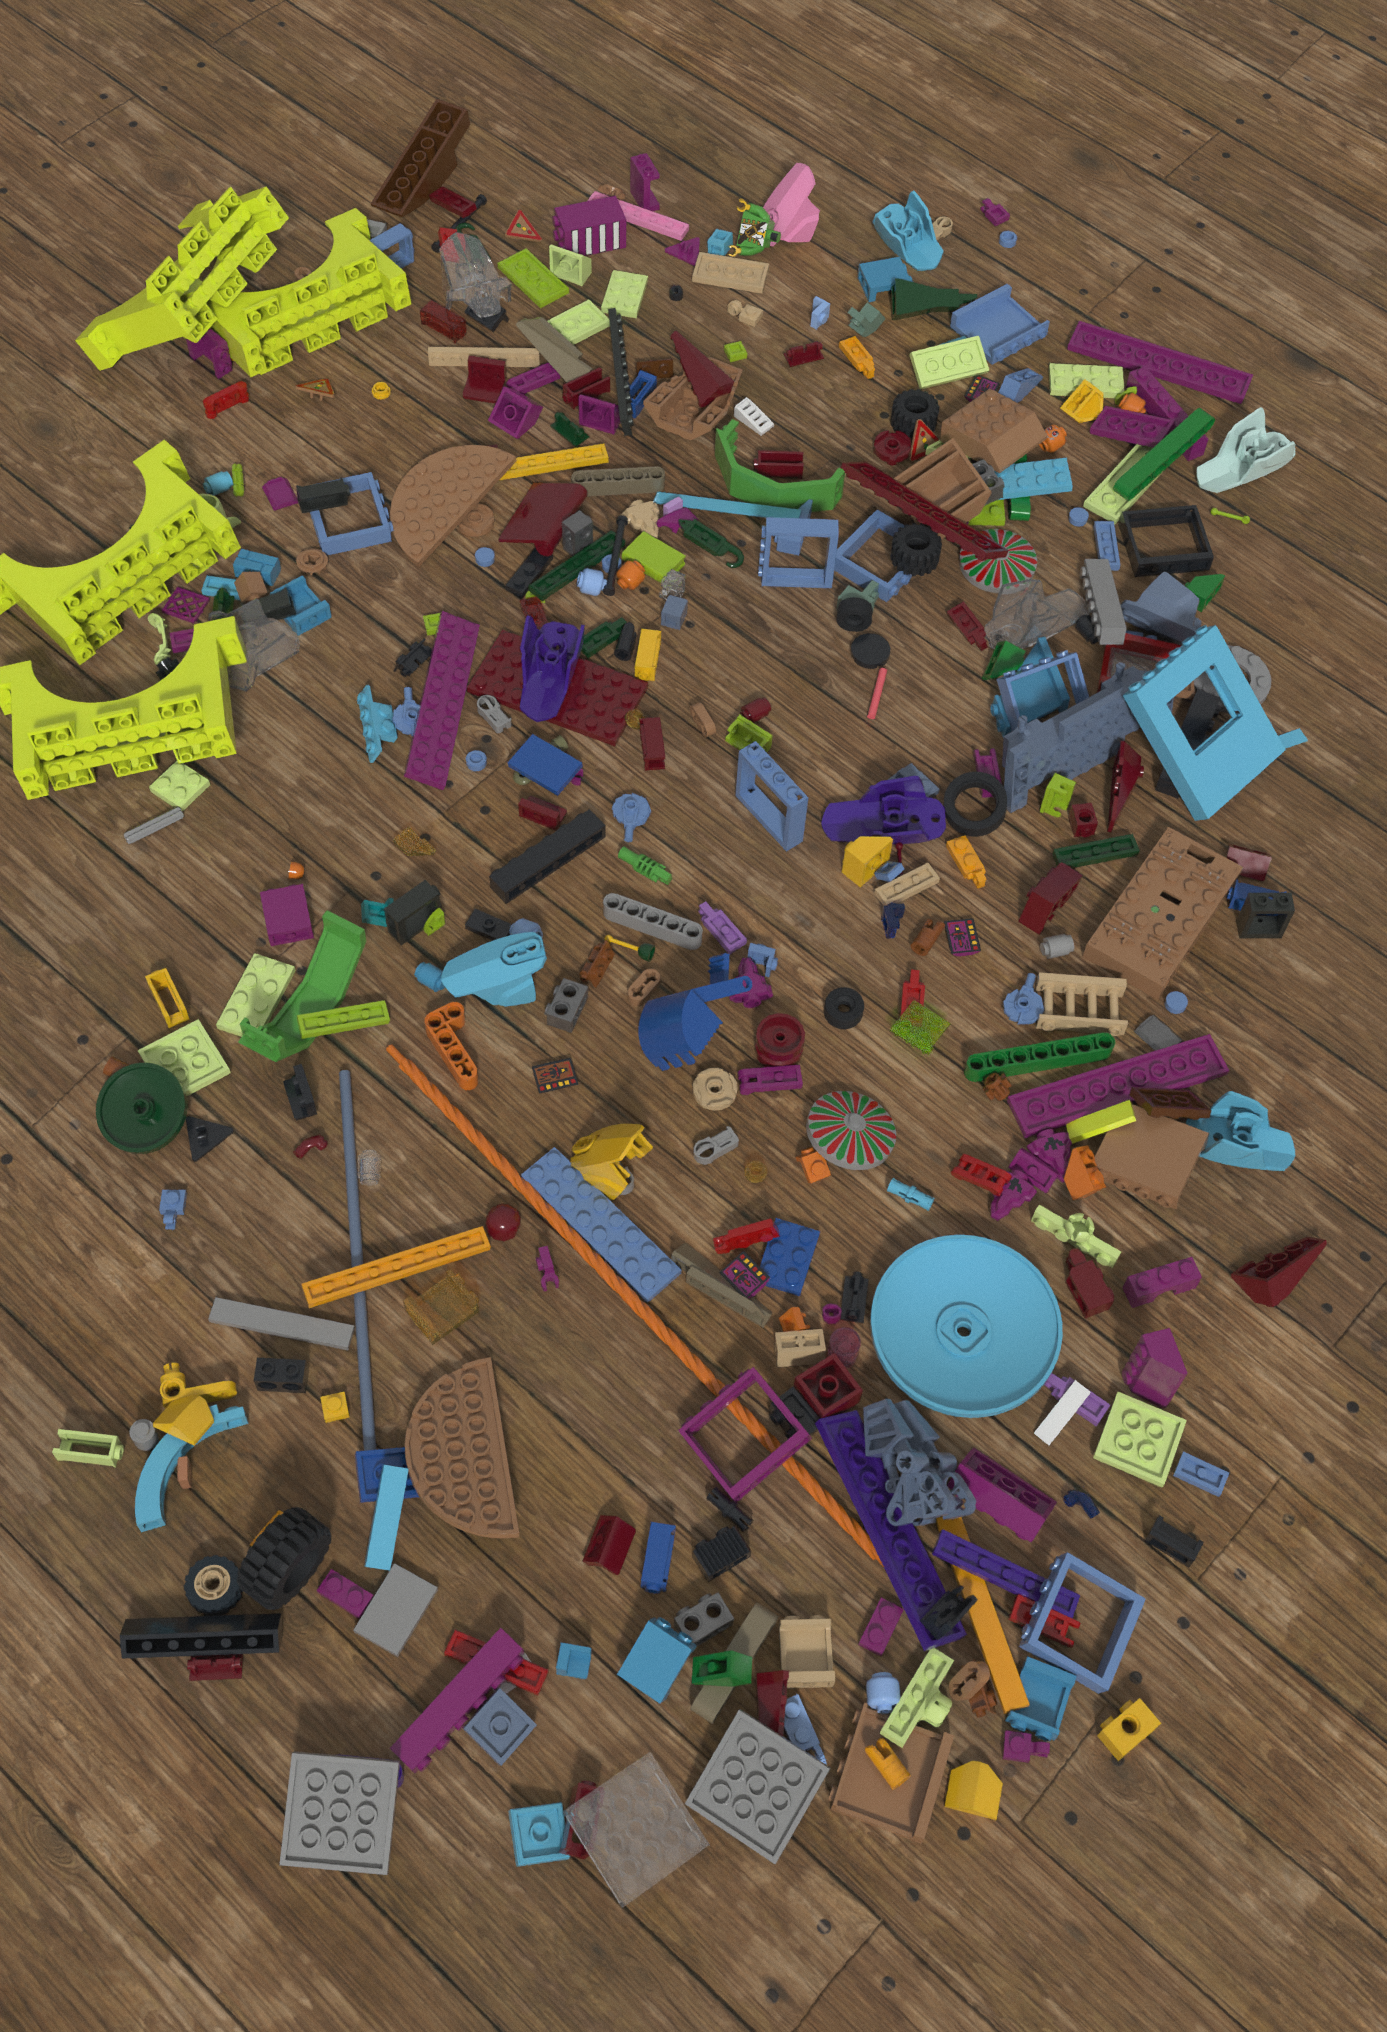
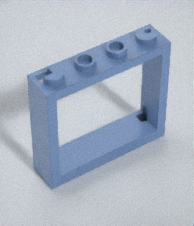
[310,472,394,555]
[834,510,916,602]
[758,517,839,588]
[997,650,1089,731]
[735,741,808,852]
[1019,1552,1146,1694]

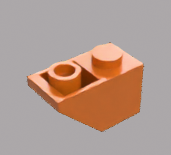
[1064,1145,1106,1200]

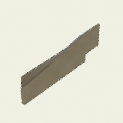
[516,317,592,383]
[671,1243,772,1328]

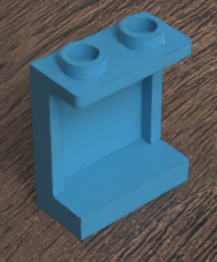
[857,257,912,302]
[270,576,332,636]
[617,1617,697,1704]
[1005,1656,1077,1741]

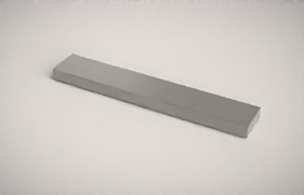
[208,1297,355,1350]

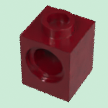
[1068,803,1098,837]

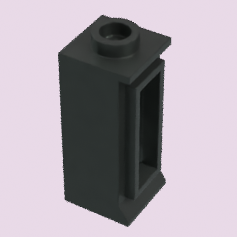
[296,477,350,513]
[240,588,296,630]

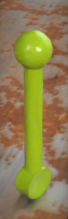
[1210,508,1250,524]

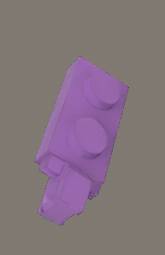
[698,901,747,955]
[1044,1373,1110,1426]

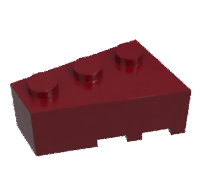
[1018,862,1083,935]

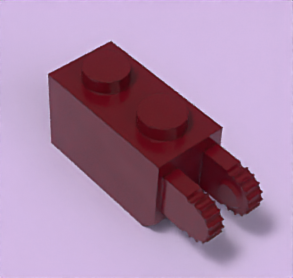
[1065,1248,1114,1319]

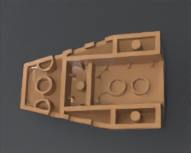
[643,357,743,440]

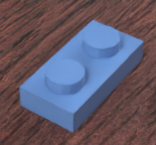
[1173,1452,1229,1497]

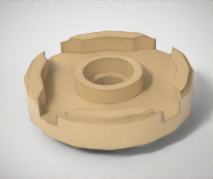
[693,1068,737,1111]

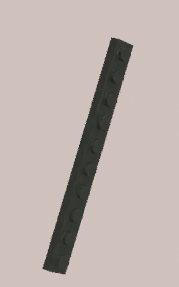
[608,308,634,436]

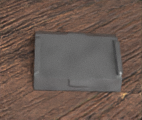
[1134,1014,1184,1051]

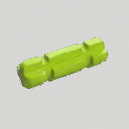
[232,464,244,497]

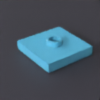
[508,1802,570,1867]

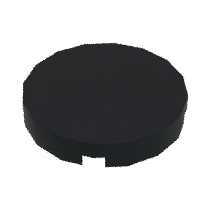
[850,633,891,669]

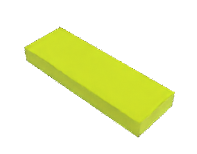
[1066,1100,1136,1144]

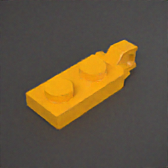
[839,336,875,379]
[946,835,987,889]

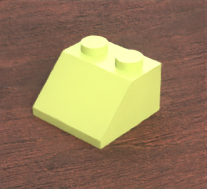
[549,245,592,286]

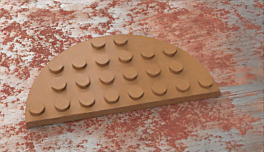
[390,445,517,567]
[405,1357,519,1539]

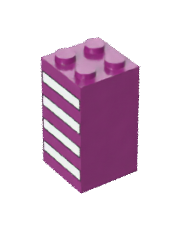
[552,196,626,256]

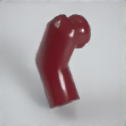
[293,1134,328,1159]

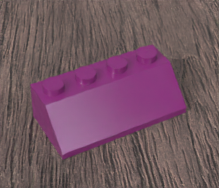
[1122,1328,1188,1409]
[947,1447,1057,1543]

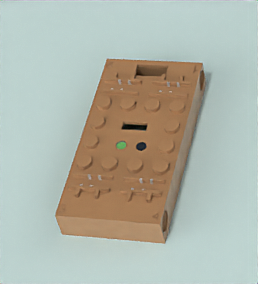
[1082,827,1243,1000]

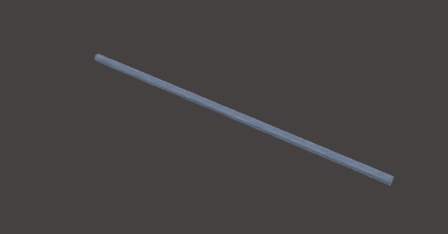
[339,1070,376,1451]

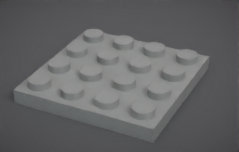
[685,1709,830,1864]
[280,1751,400,1875]

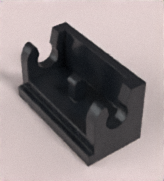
[1145,1515,1204,1568]
[920,1585,978,1640]

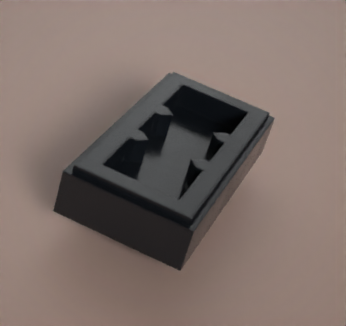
[465,909,512,940]

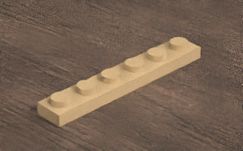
[428,347,540,367]

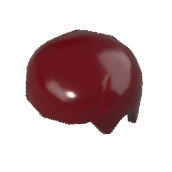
[485,1203,521,1241]

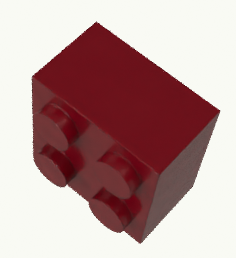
[793,1353,863,1419]

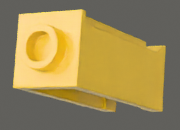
[635,629,661,681]
[145,968,190,1028]

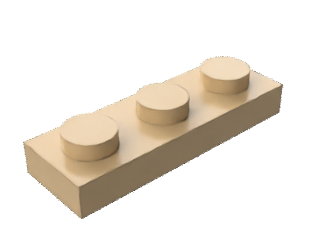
[874,863,940,909]

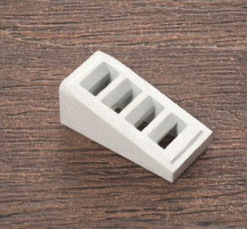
[734,397,774,436]

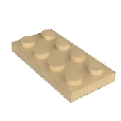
[692,252,769,294]

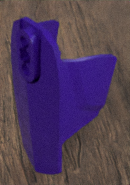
[520,615,585,722]
[821,776,946,844]

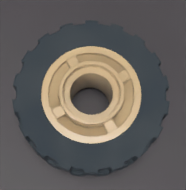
[184,1555,243,1616]

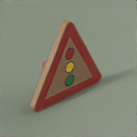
[505,209,542,242]
[295,378,335,401]
[909,419,940,461]

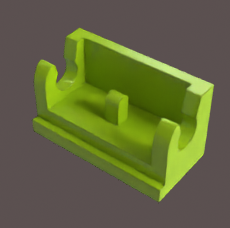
[725,715,773,752]
[1040,773,1076,817]

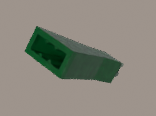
[891,278,977,320]

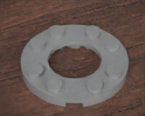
[1194,646,1271,713]

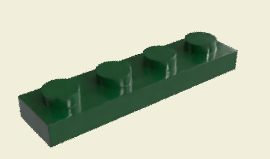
[1052,834,1140,868]

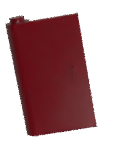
[498,483,587,556]

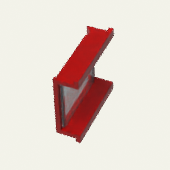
[1097,633,1181,693]

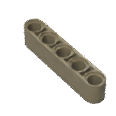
[571,466,665,496]
[690,1602,779,1724]

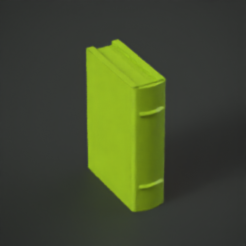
[622,531,686,585]

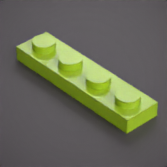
[297,1000,390,1039]

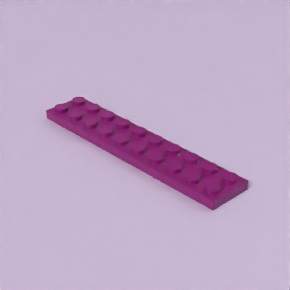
[1067,321,1253,404]
[404,611,480,790]
[1007,1034,1229,1138]

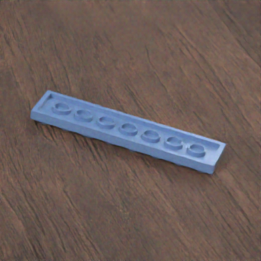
[520,1147,682,1303]

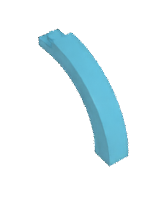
[135,1404,249,1532]

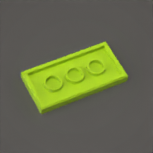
[497,248,569,308]

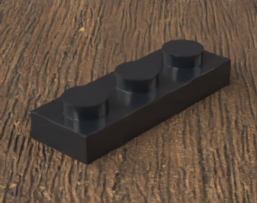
[506,548,553,598]

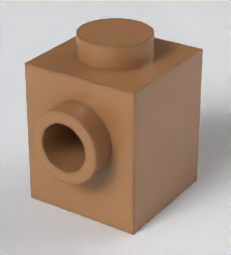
[234,572,268,603]

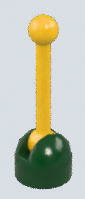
[604,935,656,962]

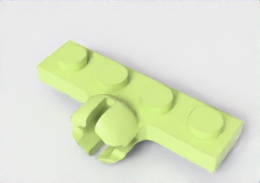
[1031,1205,1121,1268]
[880,1648,954,1748]

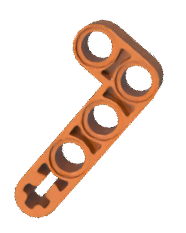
[424,1002,478,1090]

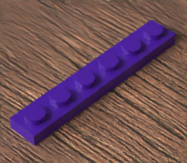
[932,1529,1080,1618]

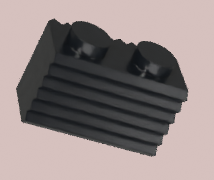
[692,1525,752,1582]

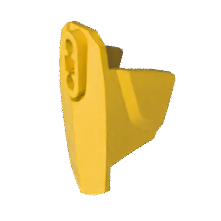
[570,1124,653,1201]

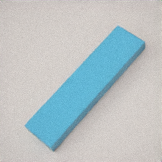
[364,1464,408,1571]

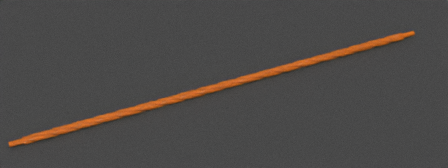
[386,1044,884,1567]

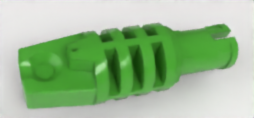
[618,846,673,885]

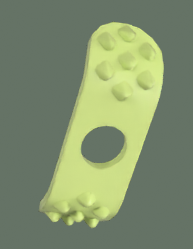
[148,613,171,665]

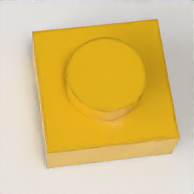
[320,1392,350,1423]

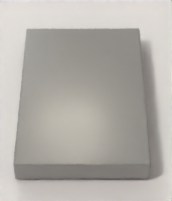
[353,1563,438,1657]

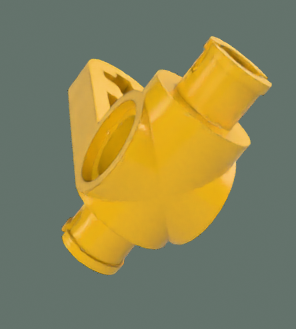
[160,1363,237,1408]

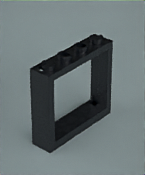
[1118,505,1214,577]

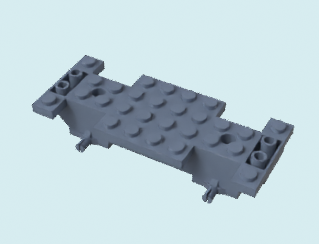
[1002,662,1174,813]

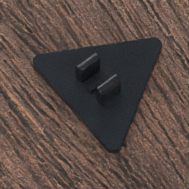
[186,1116,234,1162]

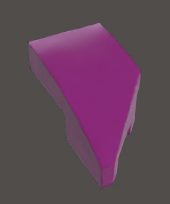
[656,507,698,533]

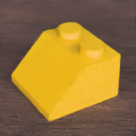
[842,836,893,888]

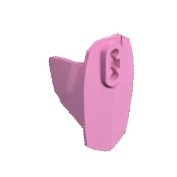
[763,163,820,247]

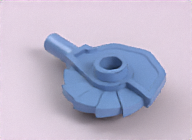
[392,687,420,736]
[612,793,651,842]
[1003,973,1044,1024]

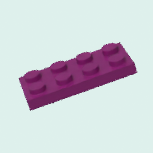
[1090,406,1175,448]

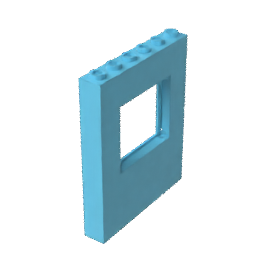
[1123,625,1286,821]

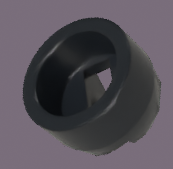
[669,285,683,301]

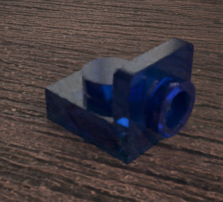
[881,903,905,939]

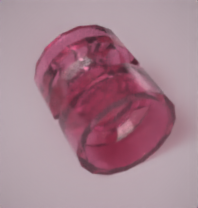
[827,1327,861,1368]

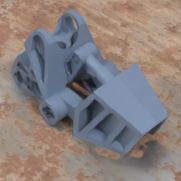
[863,1399,976,1526]

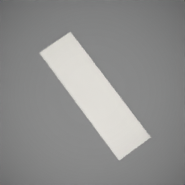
[1034,1380,1091,1445]

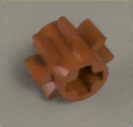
[982,1073,1012,1101]

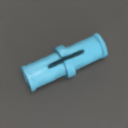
[887,1178,935,1211]

